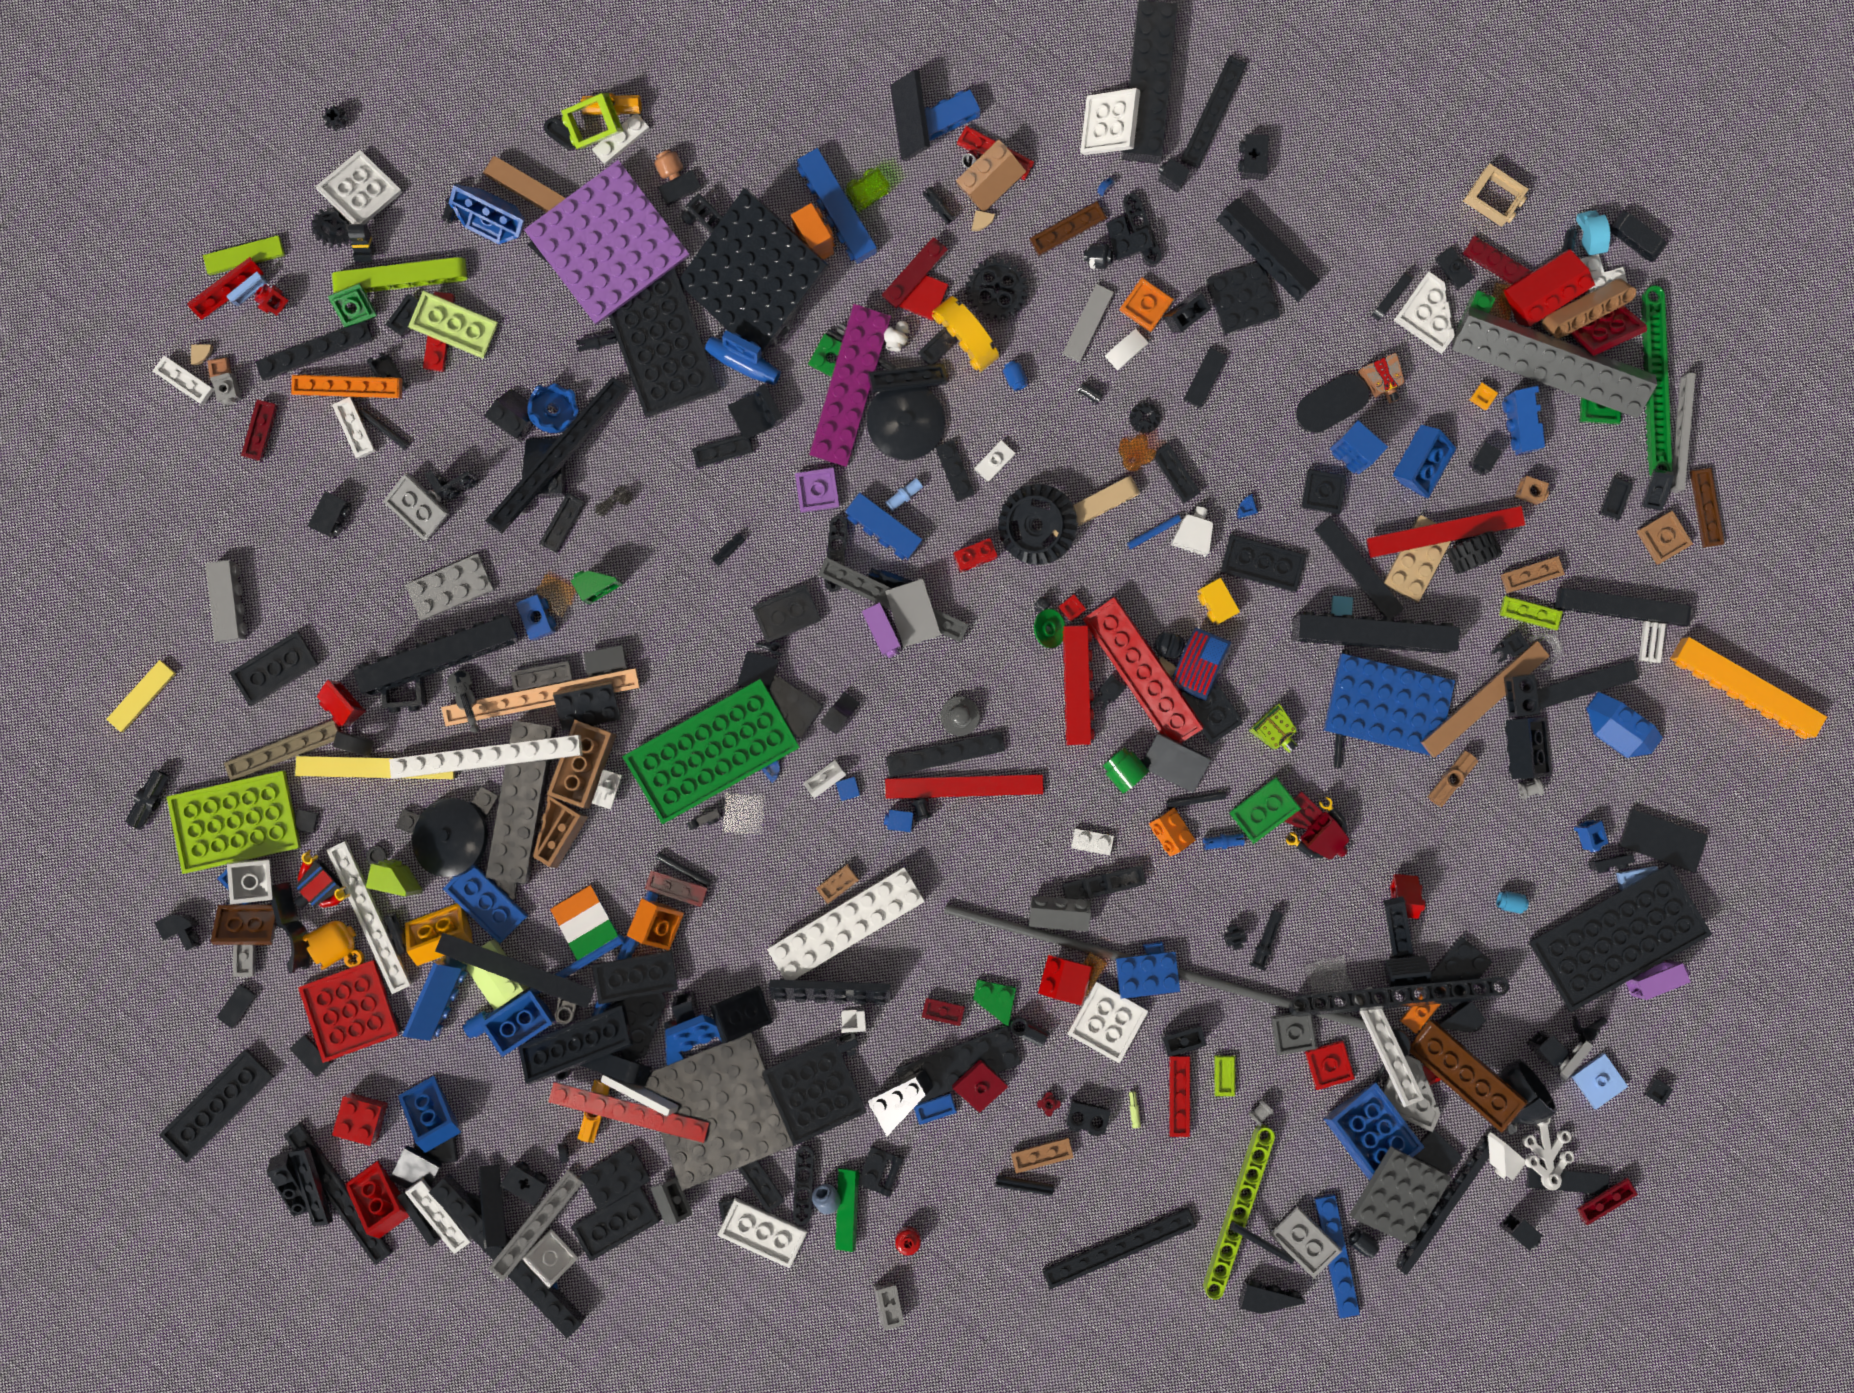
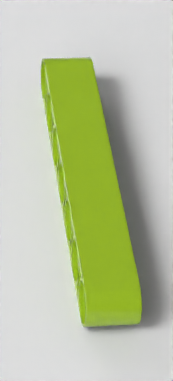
[331,257,468,293]

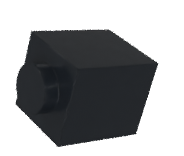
[1158,158,1190,193]
[1468,442,1502,475]

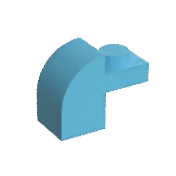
[1576,210,1610,256]

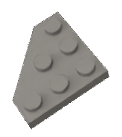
[1382,1055,1441,1132]

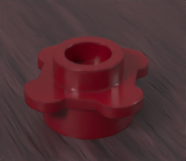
[1037,1092,1061,1116]

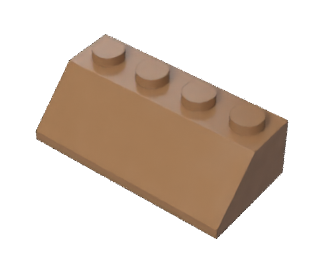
[547,720,617,809]

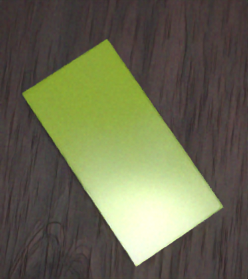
[1214,1055,1235,1096]

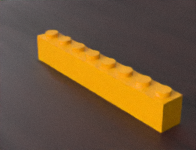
[1670,637,1827,739]

